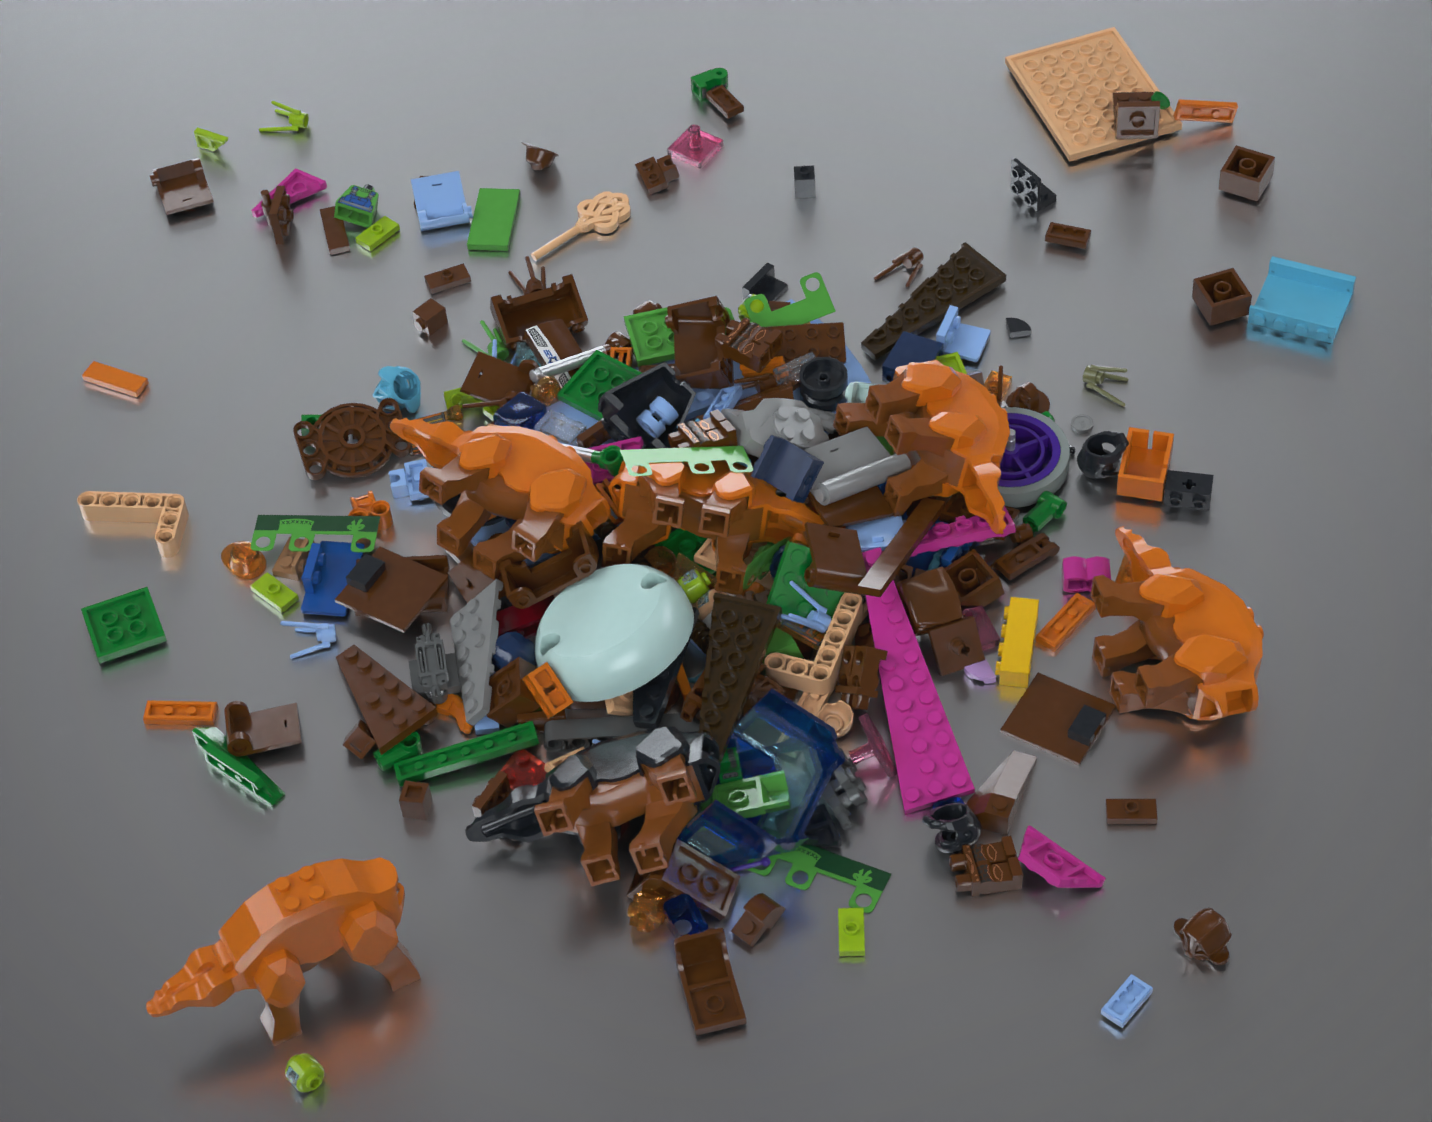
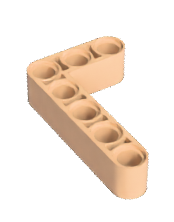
[77,491,189,558]
[764,593,863,695]

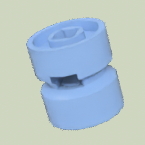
[636,396,679,438]

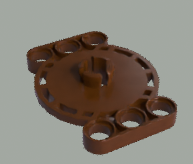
[293,398,411,480]

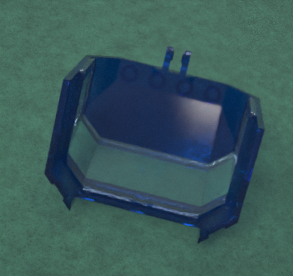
[677,688,846,865]

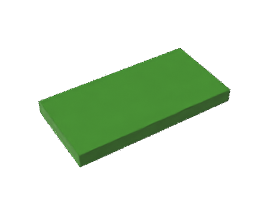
[467,188,521,251]

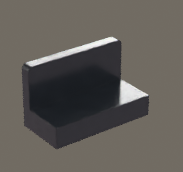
[742,262,788,304]

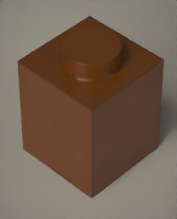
[412,298,448,336]

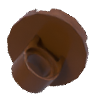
[1006,382,1050,414]

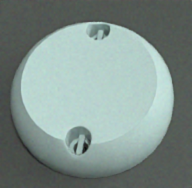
[535,564,694,702]

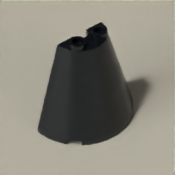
[598,362,696,449]

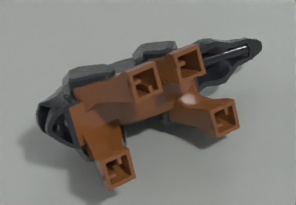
[465,726,721,887]

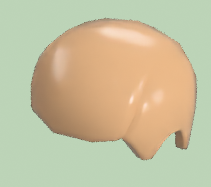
[816,700,854,738]

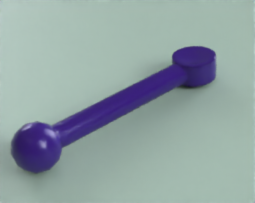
[724,857,771,872]

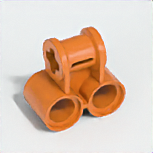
[348,491,393,530]

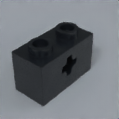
[1164,470,1214,510]

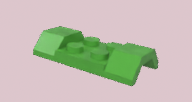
[690,770,791,830]

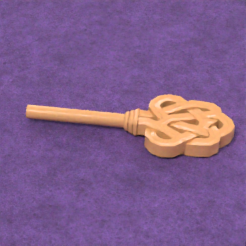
[531,191,631,261]

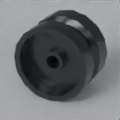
[799,357,848,412]

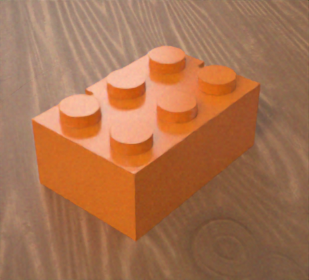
[1117,427,1174,502]

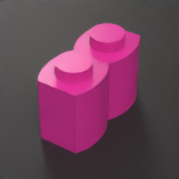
[1062,556,1111,593]

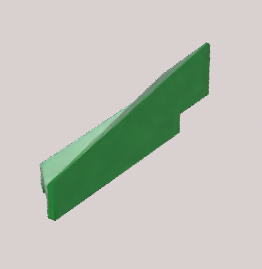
[192,727,285,807]

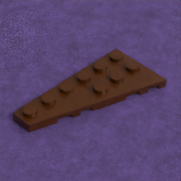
[336,645,438,755]

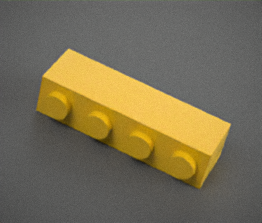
[995,597,1039,688]

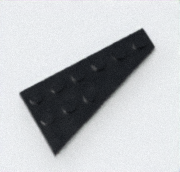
[633,607,700,729]

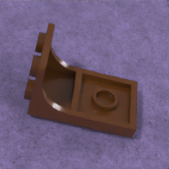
[674,928,747,1036]

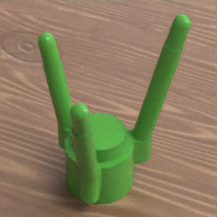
[462,320,509,361]

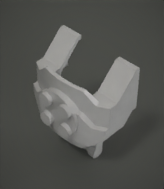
[721,398,829,496]

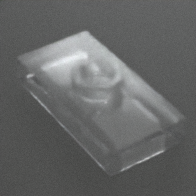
[773,352,816,385]

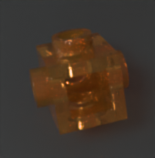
[627,891,666,933]

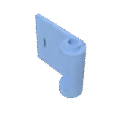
[411,171,473,231]
[846,516,906,552]

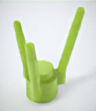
[259,101,309,132]

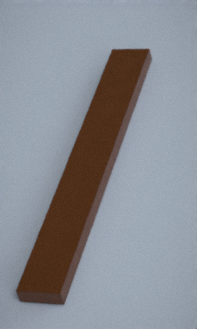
[858,498,945,597]

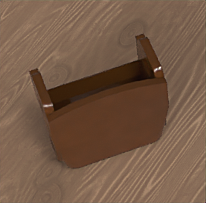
[896,567,964,636]

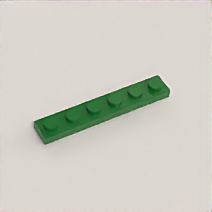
[393,720,540,787]

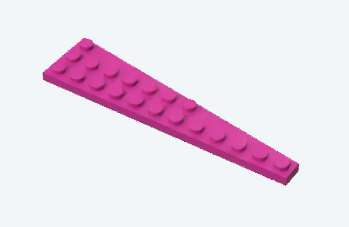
[862,547,975,815]

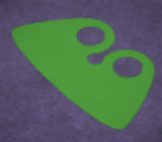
[743,536,791,590]

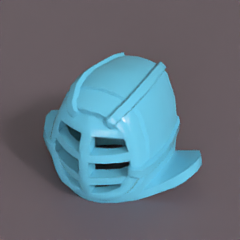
[372,366,421,413]

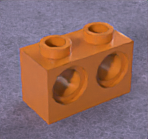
[522,662,574,719]

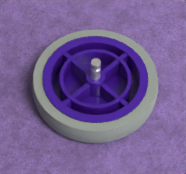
[997,407,1070,508]

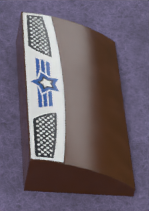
[524,319,582,393]

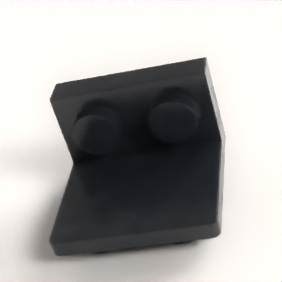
[1010,158,1057,212]

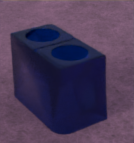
[493,391,548,430]
[663,894,709,939]

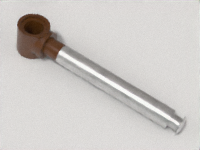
[529,331,634,382]

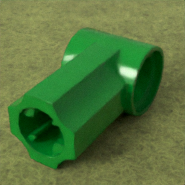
[1023,491,1067,533]
[373,731,423,771]

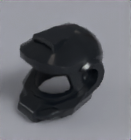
[1077,431,1129,479]
[922,803,981,854]

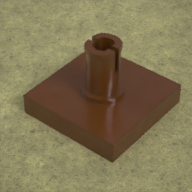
[927,616,985,676]

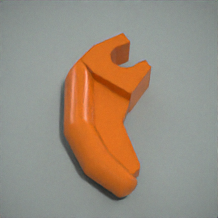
[436,694,473,734]

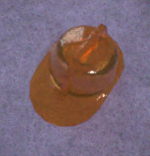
[221,541,266,580]

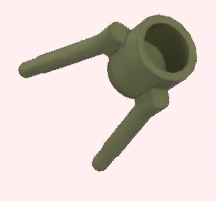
[1083,364,1129,407]

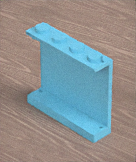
[1248,256,1356,344]

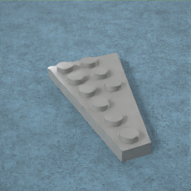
[450,579,503,726]

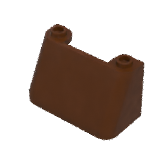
[490,274,588,351]
[665,296,734,389]
[499,521,600,609]

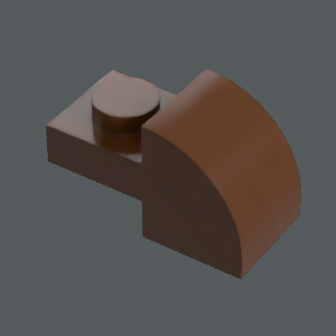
[731,893,786,948]

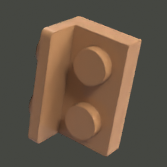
[272,537,315,581]

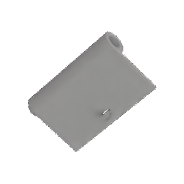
[805,427,911,505]

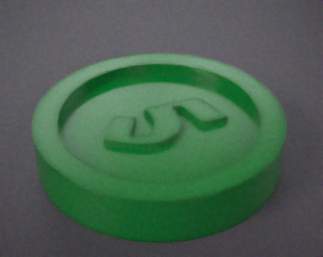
[1151,91,1170,110]

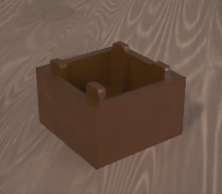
[487,657,540,728]

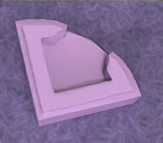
[964,660,996,684]

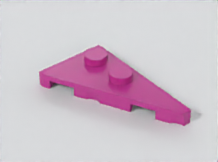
[251,168,327,218]

